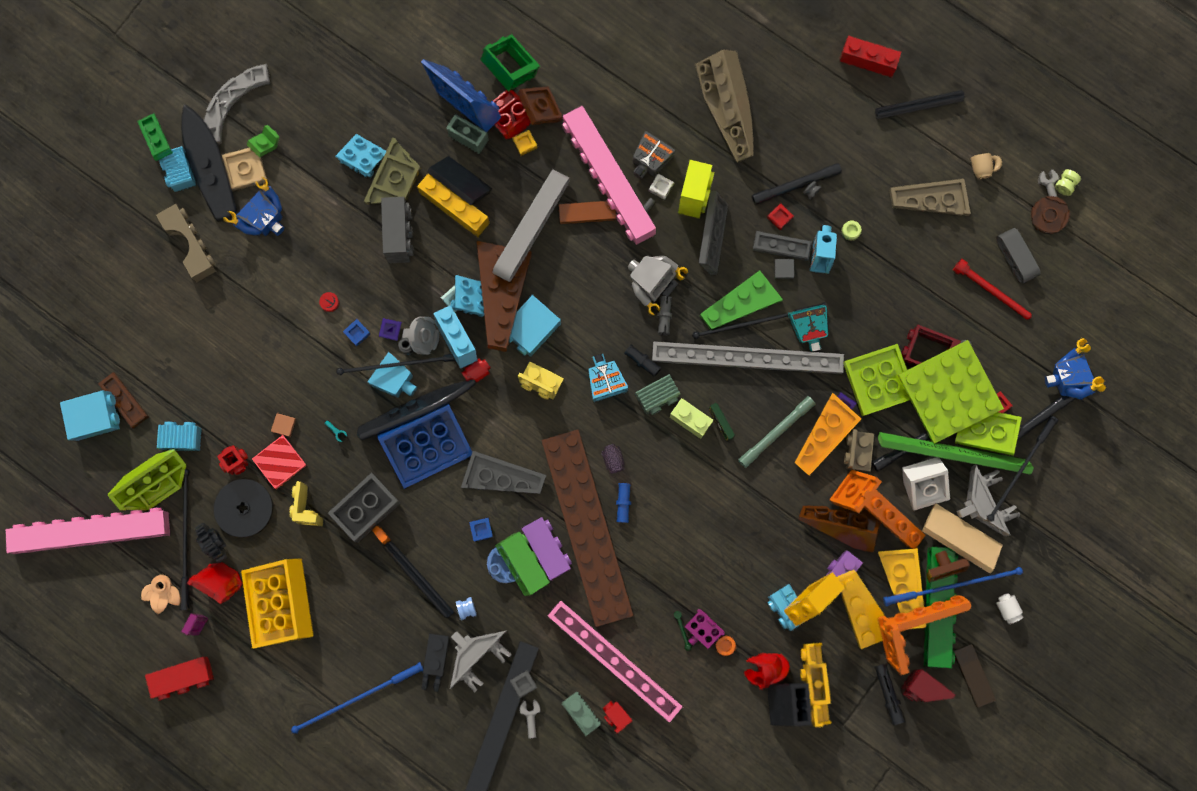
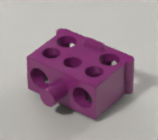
[685,609,725,649]

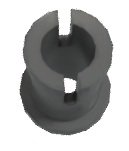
[398,338,414,355]

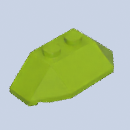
[108,449,186,510]

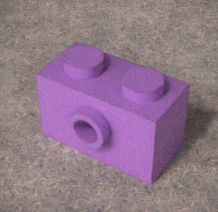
[826,551,863,577]

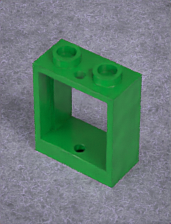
[480,34,540,92]

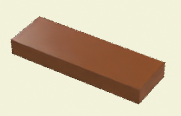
[559,201,616,224]

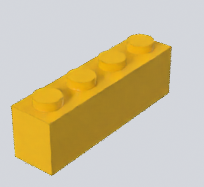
[417,174,489,237]

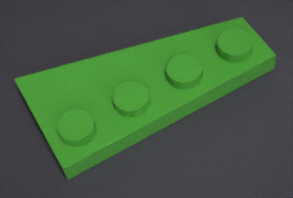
[700,271,783,330]

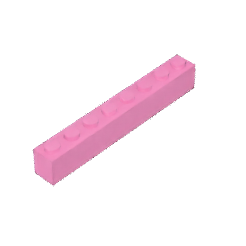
[562,106,656,245]
[6,508,170,554]
[548,601,682,722]

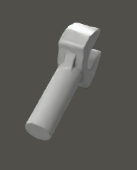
[1038,169,1059,197]
[520,700,540,738]

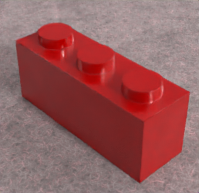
[840,36,901,77]
[145,657,214,701]

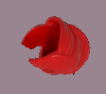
[744,653,790,689]

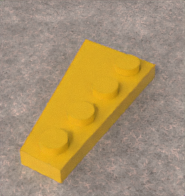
[837,570,885,649]

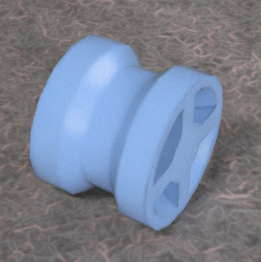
[456,597,477,620]

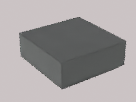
[774,259,794,279]
[510,670,537,698]

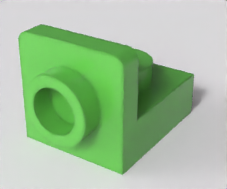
[247,125,279,158]

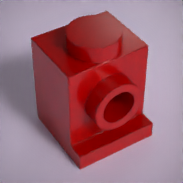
[602,701,632,733]

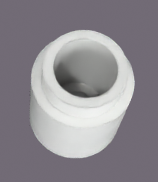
[996,593,1023,624]

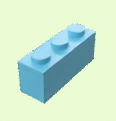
[433,305,478,368]

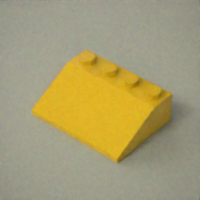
[241,559,313,649]

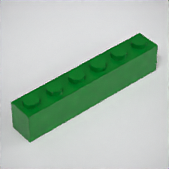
[923,547,958,668]

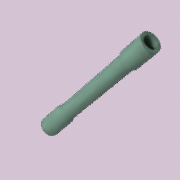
[738,396,816,468]

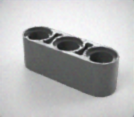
[996,228,1040,284]

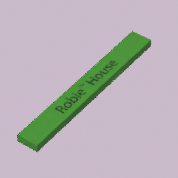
[878,432,1034,474]

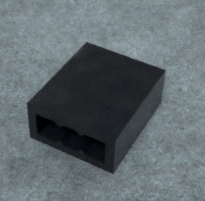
[768,683,812,726]

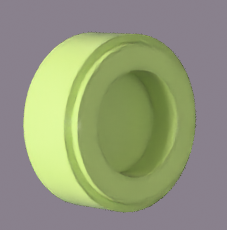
[842,221,861,240]

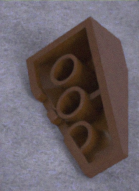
[798,506,881,553]

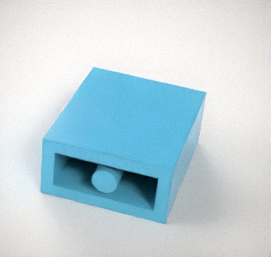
[509,295,561,357]
[60,390,120,441]

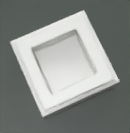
[649,174,674,200]

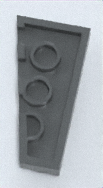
[461,451,547,494]

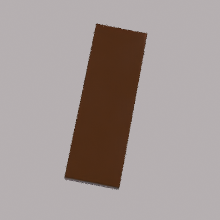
[98,372,149,429]

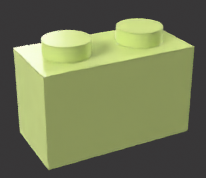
[669,398,713,439]

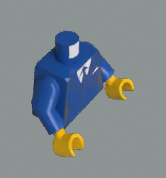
[223,177,285,236]
[1045,338,1106,399]

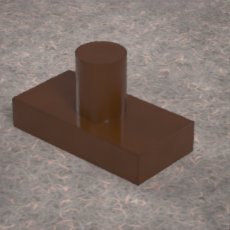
[926,551,969,583]

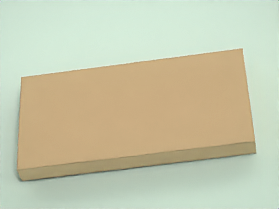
[922,503,1003,573]

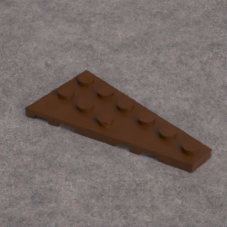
[477,241,532,352]

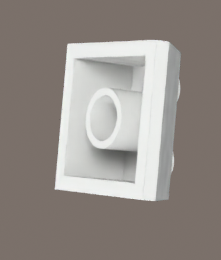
[902,457,950,510]

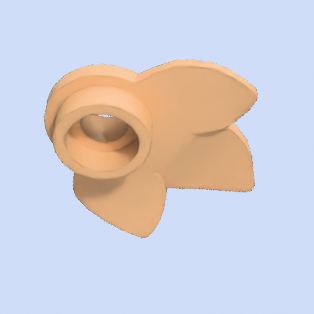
[141,575,181,614]

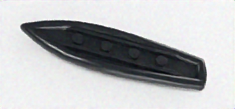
[181,105,237,221]
[357,380,476,440]

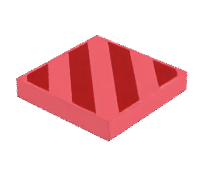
[252,435,307,489]

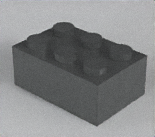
[381,197,414,263]
[328,473,401,543]

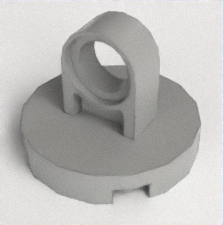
[402,317,439,355]

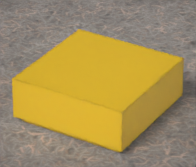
[513,130,537,156]

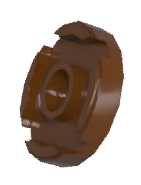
[1030,196,1070,234]

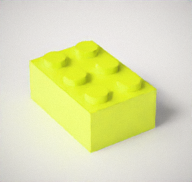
[678,160,715,218]

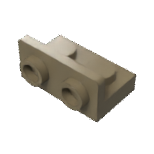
[844,429,874,472]

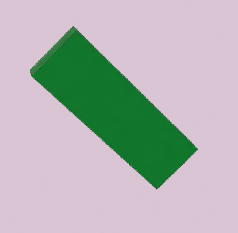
[137,113,173,161]

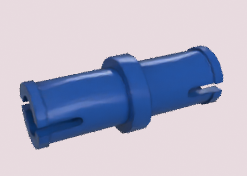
[616,483,631,523]

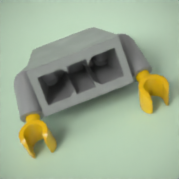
[628,256,688,316]

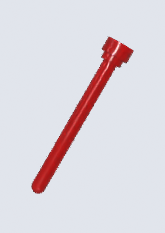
[953,258,1032,319]

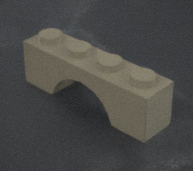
[156,204,216,283]

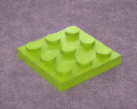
[843,344,910,416]

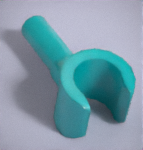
[325,421,348,442]

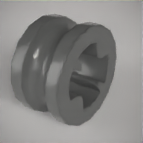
[803,181,821,199]

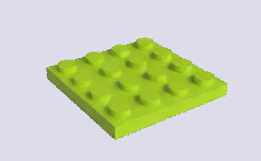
[898,340,1004,444]

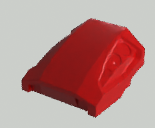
[493,89,531,139]
[187,562,243,604]

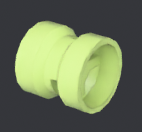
[1055,170,1081,196]

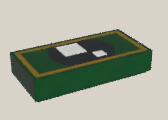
[709,403,735,442]

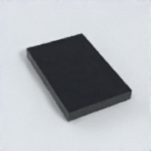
[427,156,492,205]

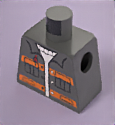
[633,131,675,179]

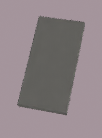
[699,191,728,275]

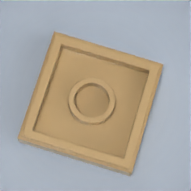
[222,148,267,191]

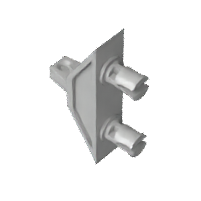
[957,464,1020,537]
[450,631,512,693]

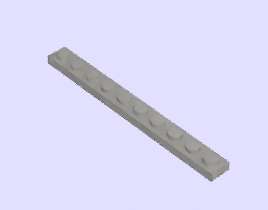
[652,342,844,374]

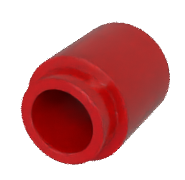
[461,358,491,383]

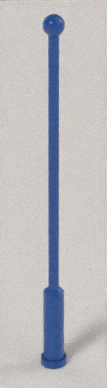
[883,567,1023,607]
[291,662,424,734]

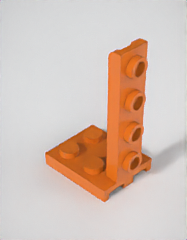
[830,470,925,549]
[878,596,971,675]

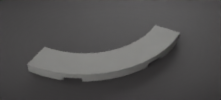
[204,64,270,144]

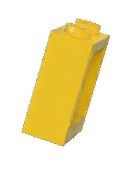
[783,572,845,626]

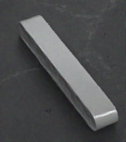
[492,170,570,282]

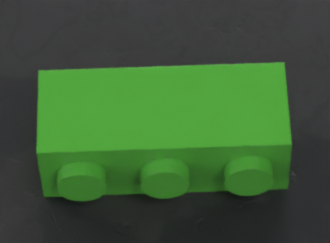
[495,532,550,596]

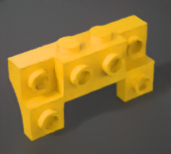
[800,643,831,727]

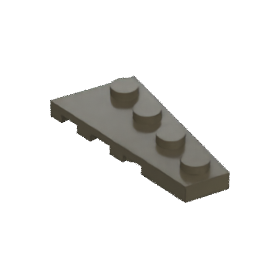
[889,179,971,216]

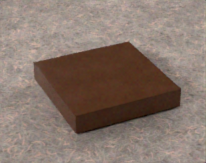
[517,86,563,125]

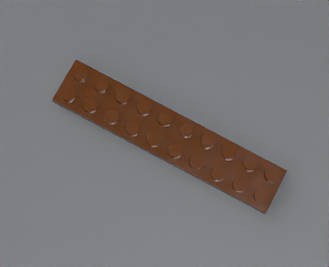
[541,430,633,627]

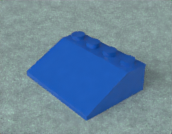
[421,59,501,132]
[377,403,472,488]

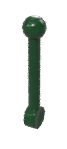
[674,611,692,651]

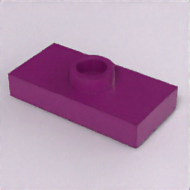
[181,614,208,636]

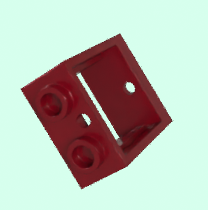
[901,325,961,368]

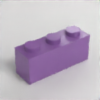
[521,517,572,581]

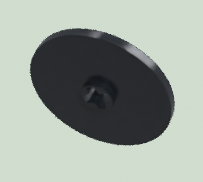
[214,479,273,537]

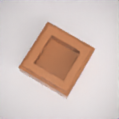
[271,413,296,437]

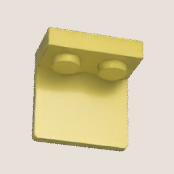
[518,362,564,400]
[290,481,324,526]

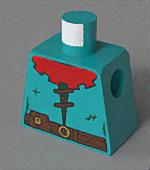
[788,305,828,351]

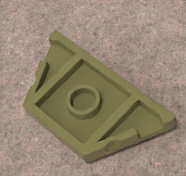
[364,138,421,205]

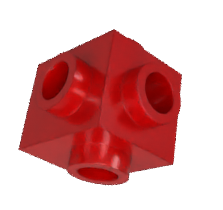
[217,445,249,475]

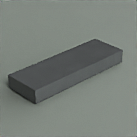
[753,231,812,261]

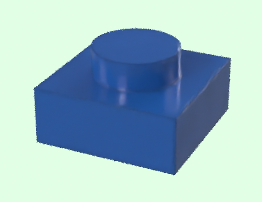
[343,319,370,347]
[469,518,493,542]

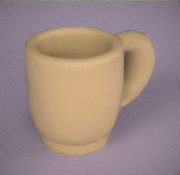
[971,153,1002,179]

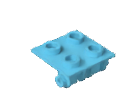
[336,134,386,178]
[450,275,484,317]

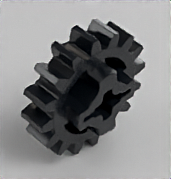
[195,523,227,563]

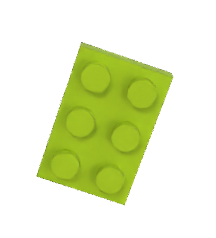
[955,412,1022,456]

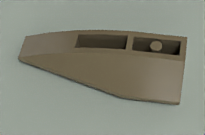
[695,49,753,162]

